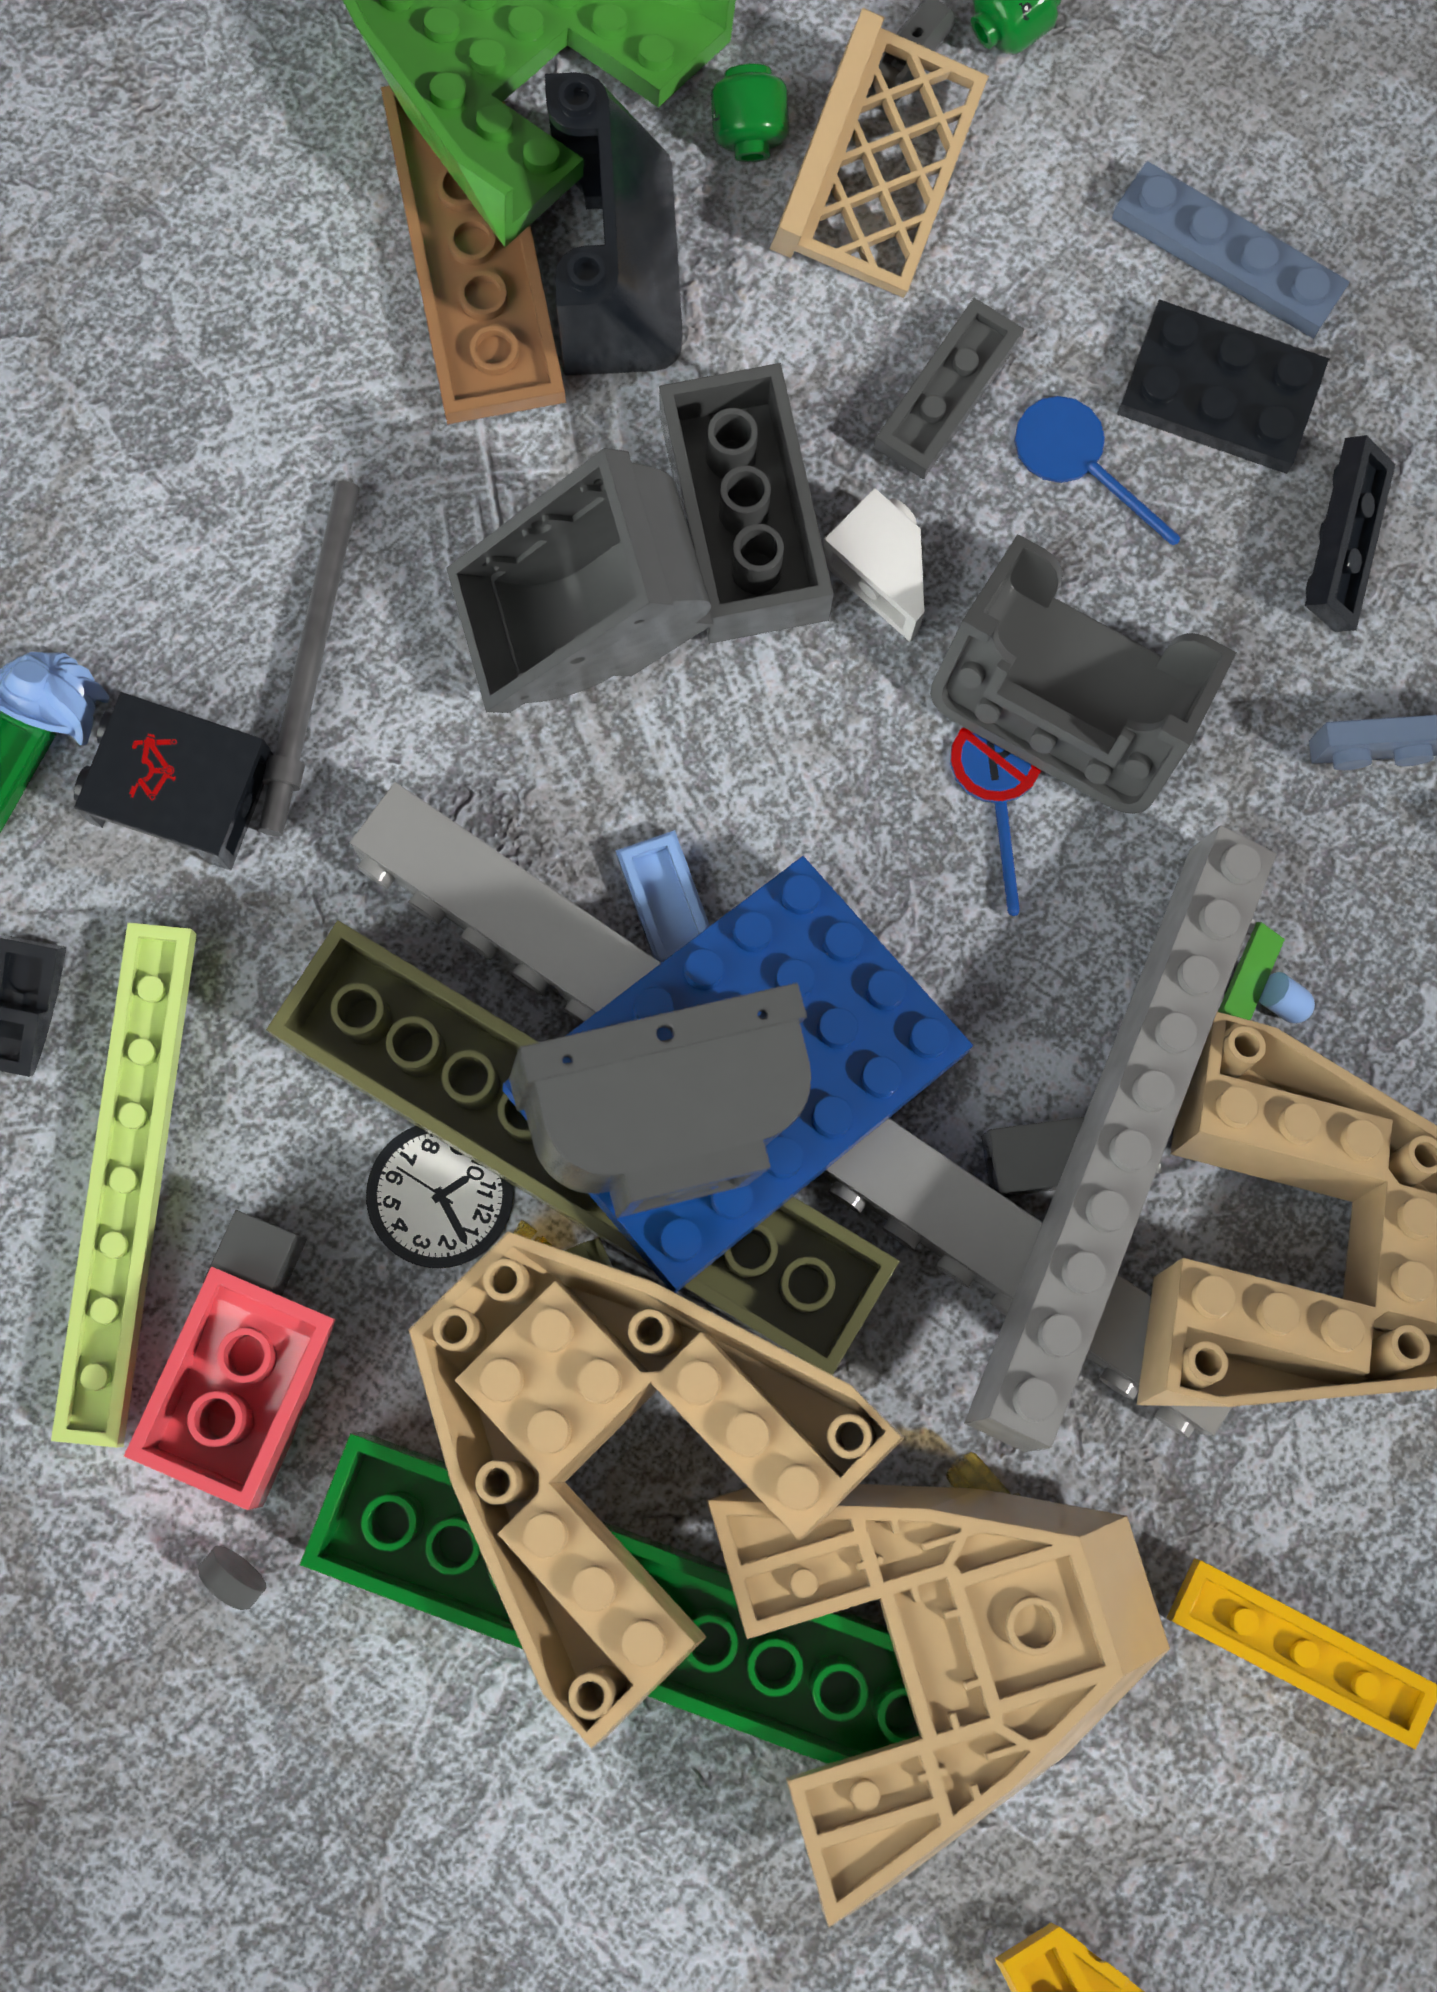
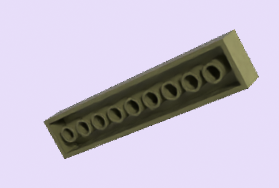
[266,920,900,1375]

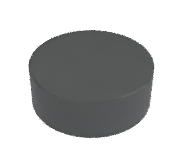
[198,1546,267,1610]

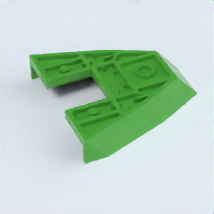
[343,0,736,247]

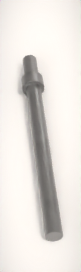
[258,480,360,837]

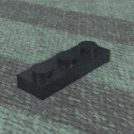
[1305,435,1396,632]

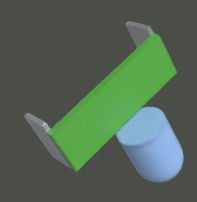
[1218,919,1315,1023]

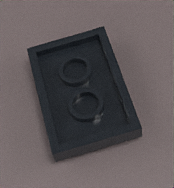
[1117,299,1330,474]

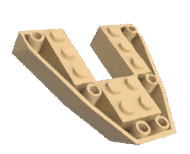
[1137,1012,1437,1407]
[409,1232,905,1748]

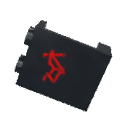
[74,692,274,871]

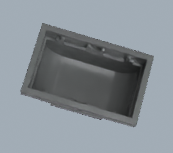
[446,448,713,713]
[509,983,811,1218]

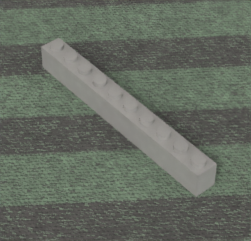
[964,825,1277,1452]

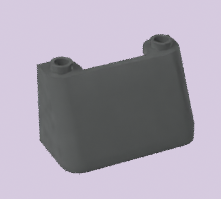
[930,534,1237,814]

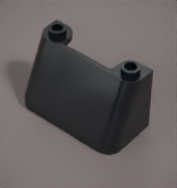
[545,72,683,376]

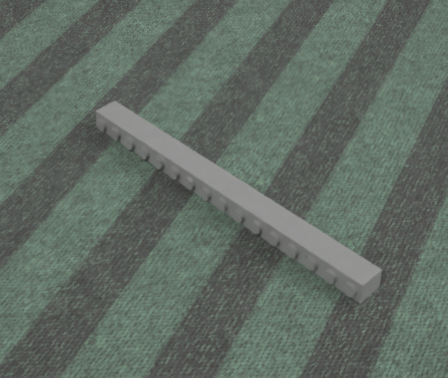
[350,782,1232,1438]

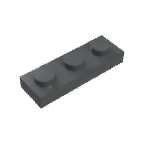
[873,298,1024,480]

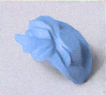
[0,652,110,746]

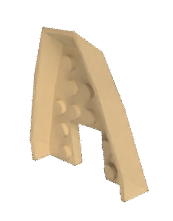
[706,1484,1170,1927]

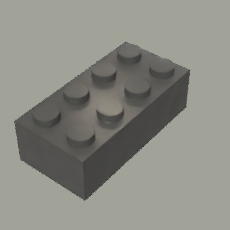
[659,363,834,644]

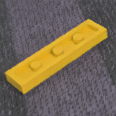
[1166,1558,1437,1750]

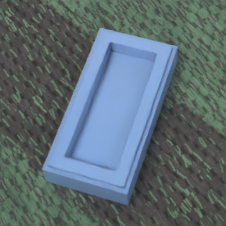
[616,830,710,963]

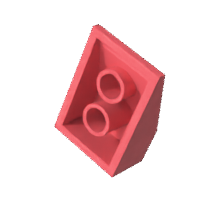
[124,1266,336,1510]

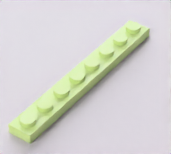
[51,922,197,1448]

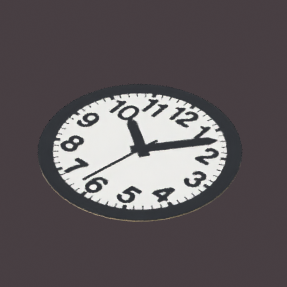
[366,1126,514,1268]

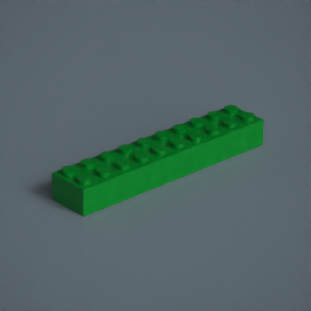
[299,1431,920,1764]

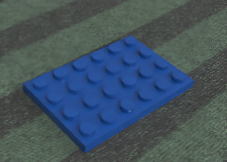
[503,856,973,1293]

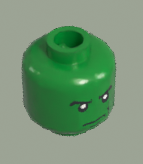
[970,0,1061,55]
[711,64,790,162]

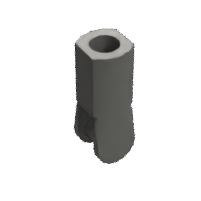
[871,0,956,103]

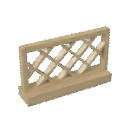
[769,8,989,298]

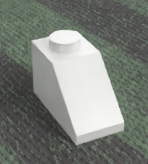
[823,488,925,642]

